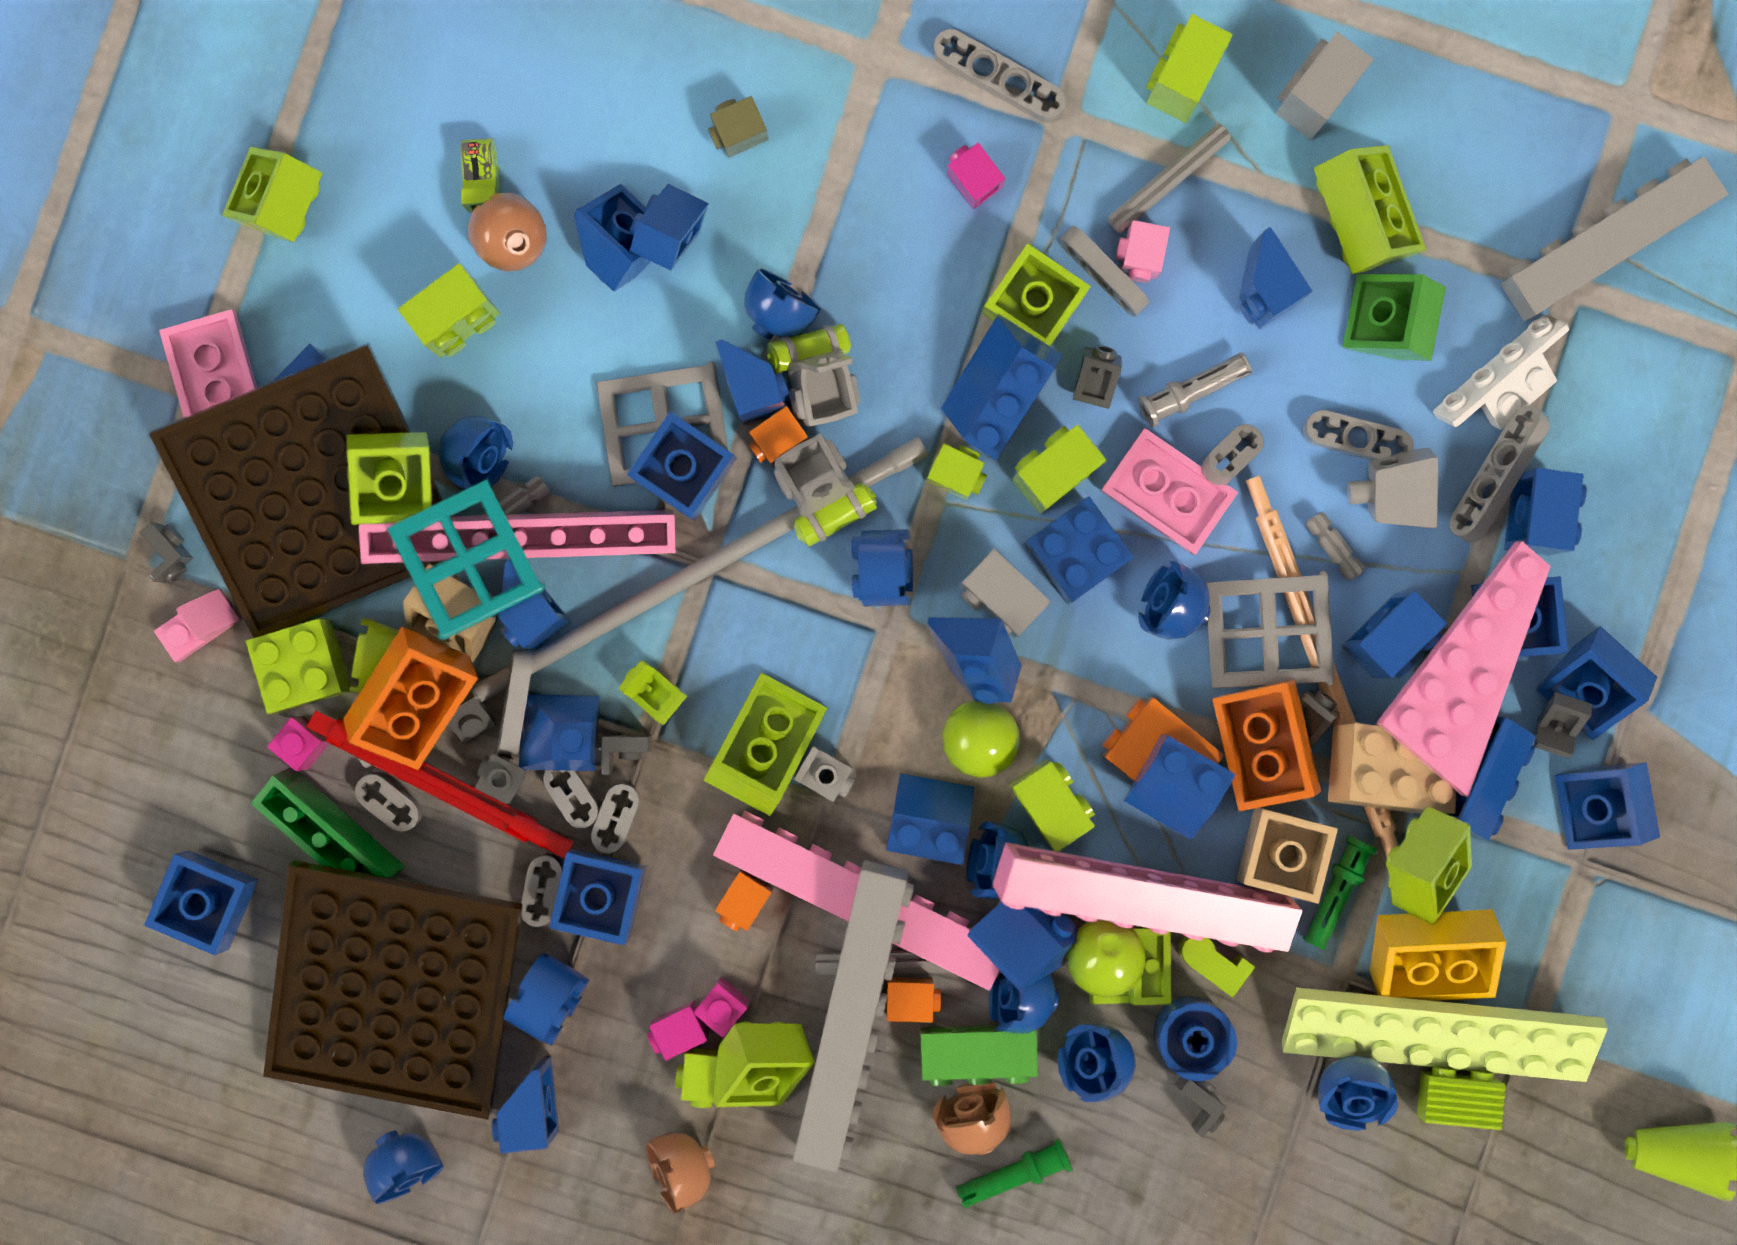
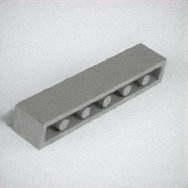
[1500,157,1729,322]

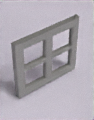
[597,361,730,487]
[1206,571,1334,688]

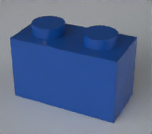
[629,184,709,271]

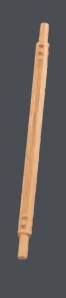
[1246,476,1399,857]

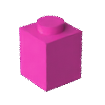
[946,142,1006,209]
[267,716,329,771]
[693,977,750,1038]
[647,1000,710,1061]

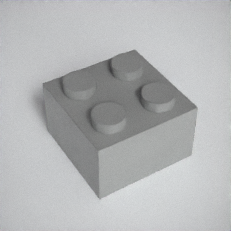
[1275,32,1374,140]
[959,549,1051,637]

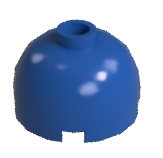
[744,268,821,340]
[439,416,513,490]
[1138,561,1211,640]
[966,821,1029,900]
[989,972,1059,1034]
[1057,1024,1136,1102]
[1318,1056,1398,1131]
[363,1130,444,1204]

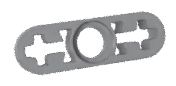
[1059,226,1149,317]
[1303,410,1414,460]
[497,649,533,756]

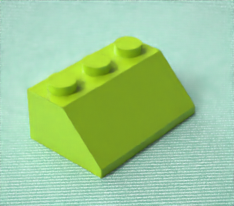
[1314,145,1426,274]

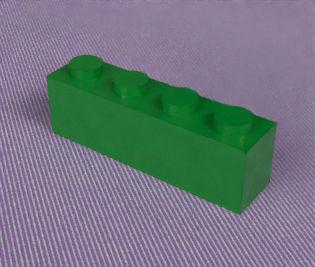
[250,767,406,879]

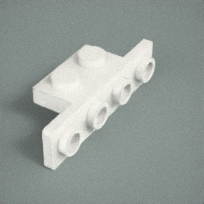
[1433,315,1569,430]

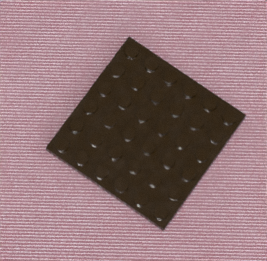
[149,342,451,638]
[263,860,523,1120]

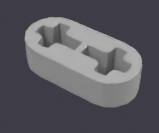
[1202,424,1264,485]
[543,770,600,828]
[355,774,423,832]
[591,783,641,854]
[521,854,563,927]

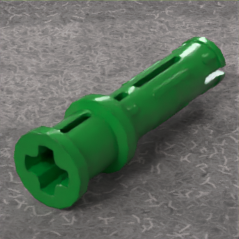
[1303,835,1379,950]
[956,1138,1073,1209]

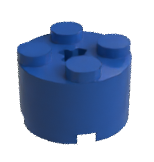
[851,529,913,607]
[503,952,590,1046]
[1153,996,1237,1081]

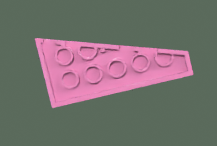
[1376,541,1550,797]

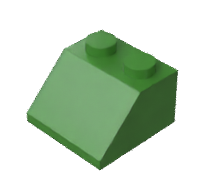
[1342,274,1446,361]

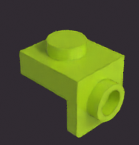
[618,660,687,725]

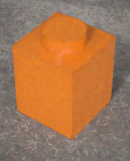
[748,406,809,467]
[715,869,774,931]
[886,977,941,1023]

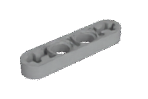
[933,29,1066,123]
[1449,405,1550,543]

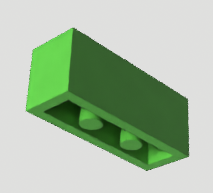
[920,1025,1038,1086]

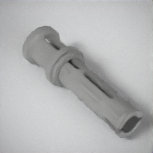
[1137,352,1252,428]

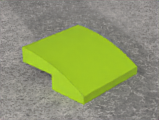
[1089,926,1171,1006]

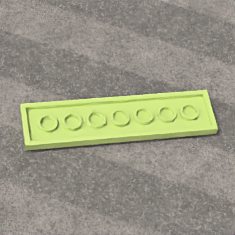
[1282,987,1608,1082]

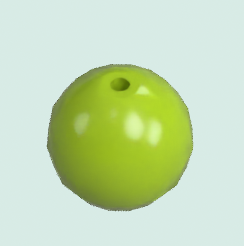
[942,700,1020,778]
[1066,919,1146,998]

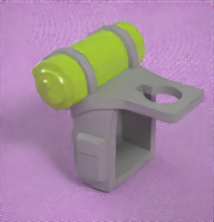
[767,324,860,427]
[774,434,877,547]

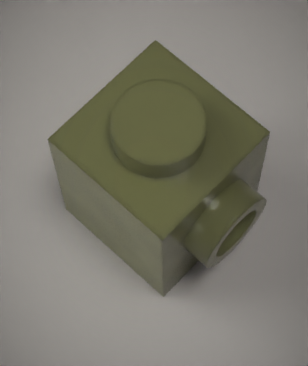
[708,96,769,158]

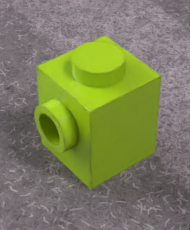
[926,443,987,501]
[675,1047,718,1108]

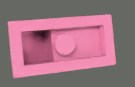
[154,588,242,662]

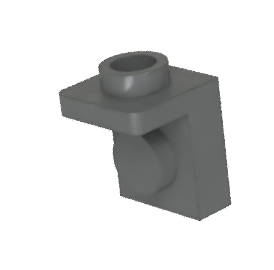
[1073,345,1122,409]
[595,735,652,775]

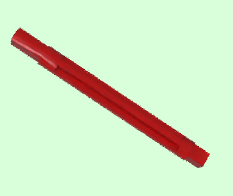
[306,710,574,859]

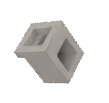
[794,746,855,802]

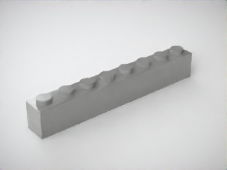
[793,860,914,1172]

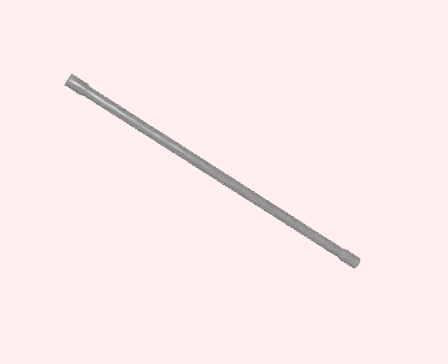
[358,437,929,768]

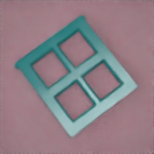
[387,480,545,640]

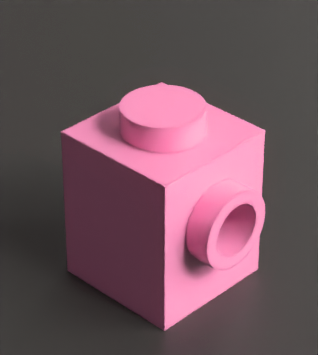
[1115,220,1170,283]

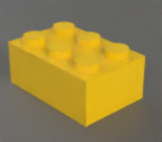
[1369,909,1506,1001]

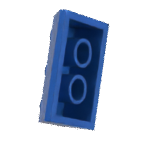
[941,314,1063,460]
[1447,717,1536,841]

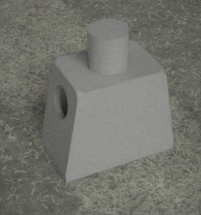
[1347,448,1438,528]

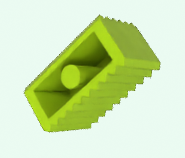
[1417,1066,1506,1130]

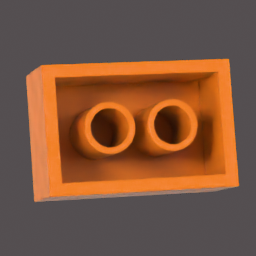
[343,626,478,770]
[1212,679,1321,811]

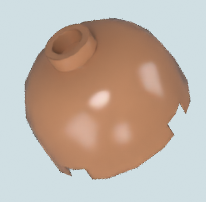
[468,192,547,272]
[933,1081,1011,1155]
[645,1132,715,1214]

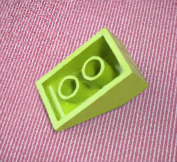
[703,672,827,816]

